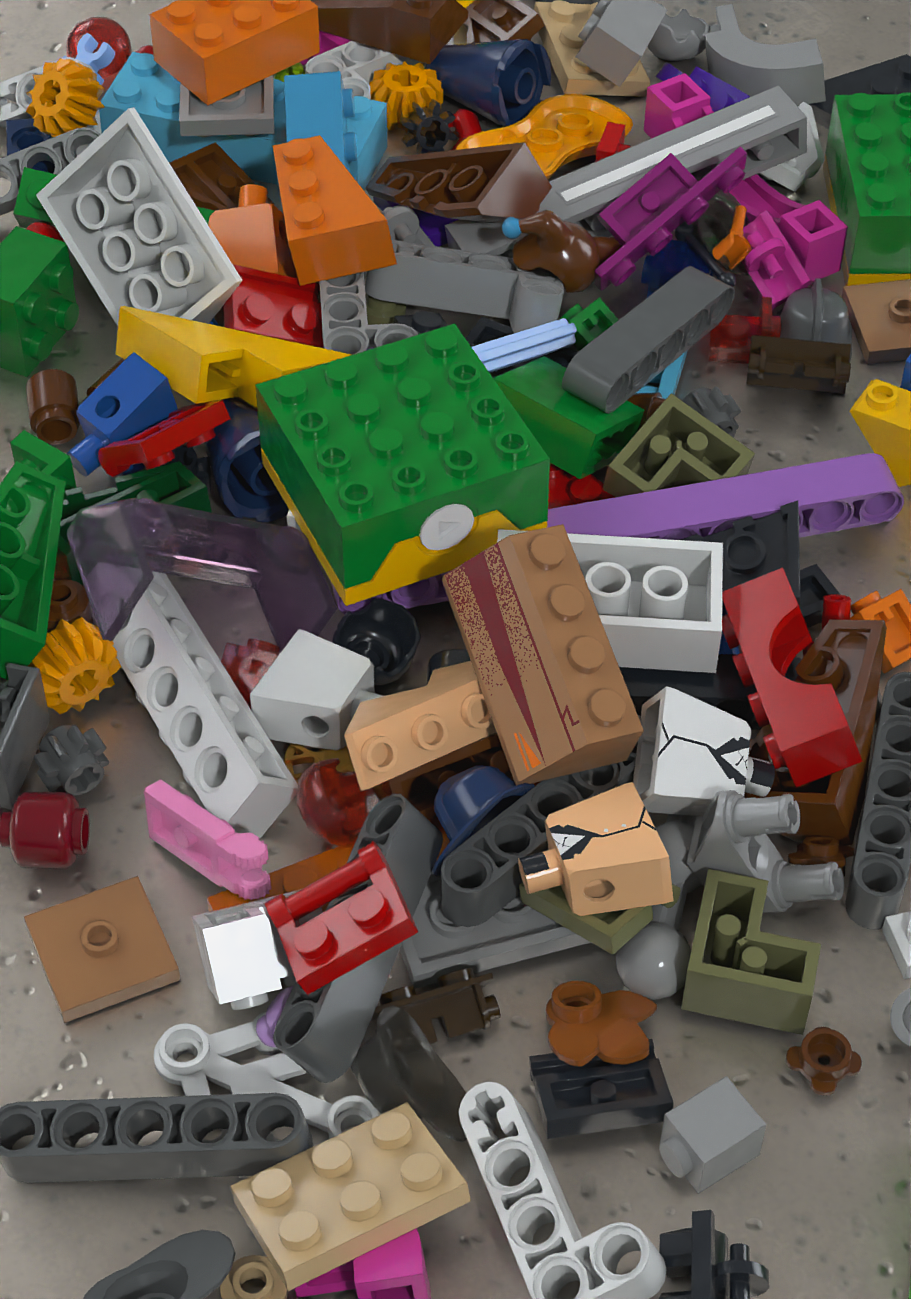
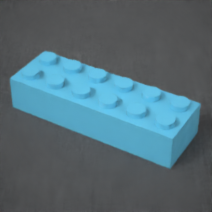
[99,52,388,191]

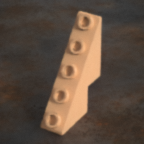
[344,661,496,791]

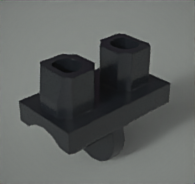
[659,1210,769,1299]

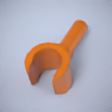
[712,205,752,270]

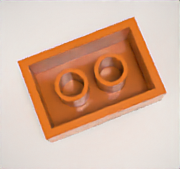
[149,0,320,106]

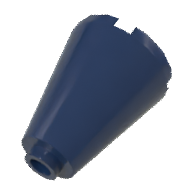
[425,39,551,127]
[204,397,289,523]

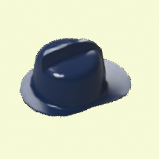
[432,765,535,876]

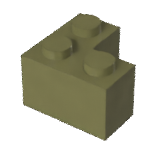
[602,393,755,497]
[681,869,821,1035]

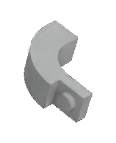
[704,4,826,106]

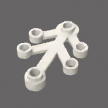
[154,1012,379,1144]

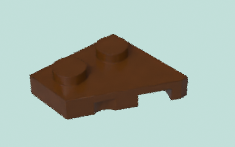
[169,142,275,211]

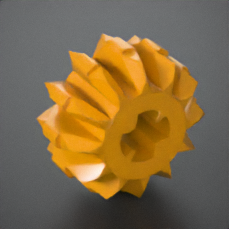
[26,58,105,137]
[370,60,443,133]
[28,617,121,714]

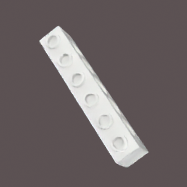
[86,548,301,838]

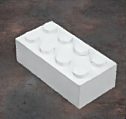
[497,529,723,673]

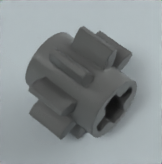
[683,387,741,438]
[34,725,109,796]

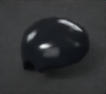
[332,598,421,686]

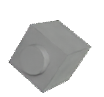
[659,1076,767,1194]

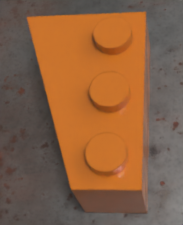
[273,135,397,286]

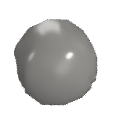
[647,4,710,61]

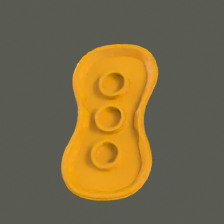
[456,94,633,180]

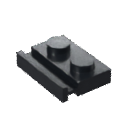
[529,1039,673,1139]

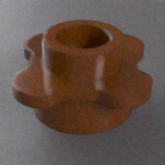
[788,836,854,877]
[786,1027,862,1096]

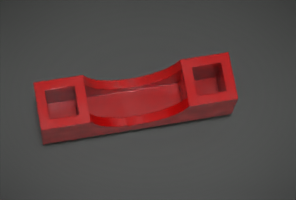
[722,568,863,787]

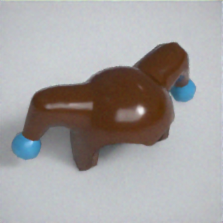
[502,210,622,293]

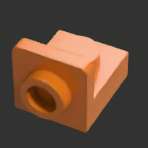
[850,589,911,674]

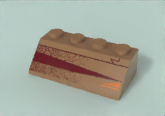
[442,524,644,786]

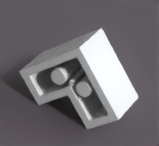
[192,889,323,1010]

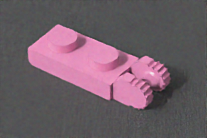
[144,779,271,901]

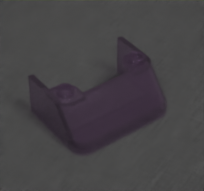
[67,498,338,653]

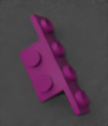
[594,146,747,291]

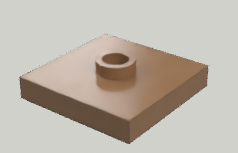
[842,279,911,364]
[24,876,181,1023]

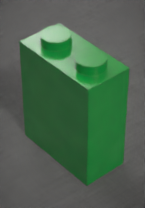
[493,356,645,479]

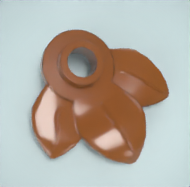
[546,981,657,1066]

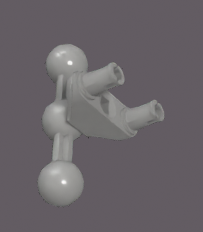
[616,790,844,1000]

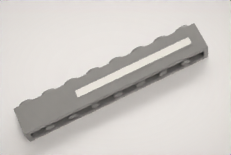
[445,85,807,258]

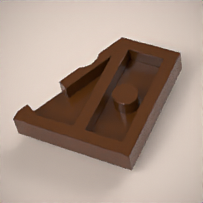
[464,0,545,43]

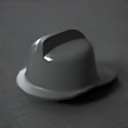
[774,278,852,363]
[83,1230,236,1299]

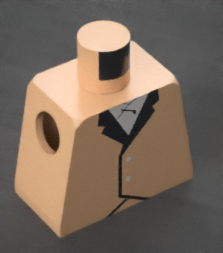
[518,782,674,916]

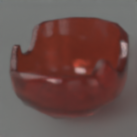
[66,17,132,78]
[296,758,379,846]

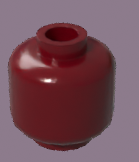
[0,792,90,869]

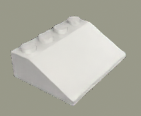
[36,108,243,326]

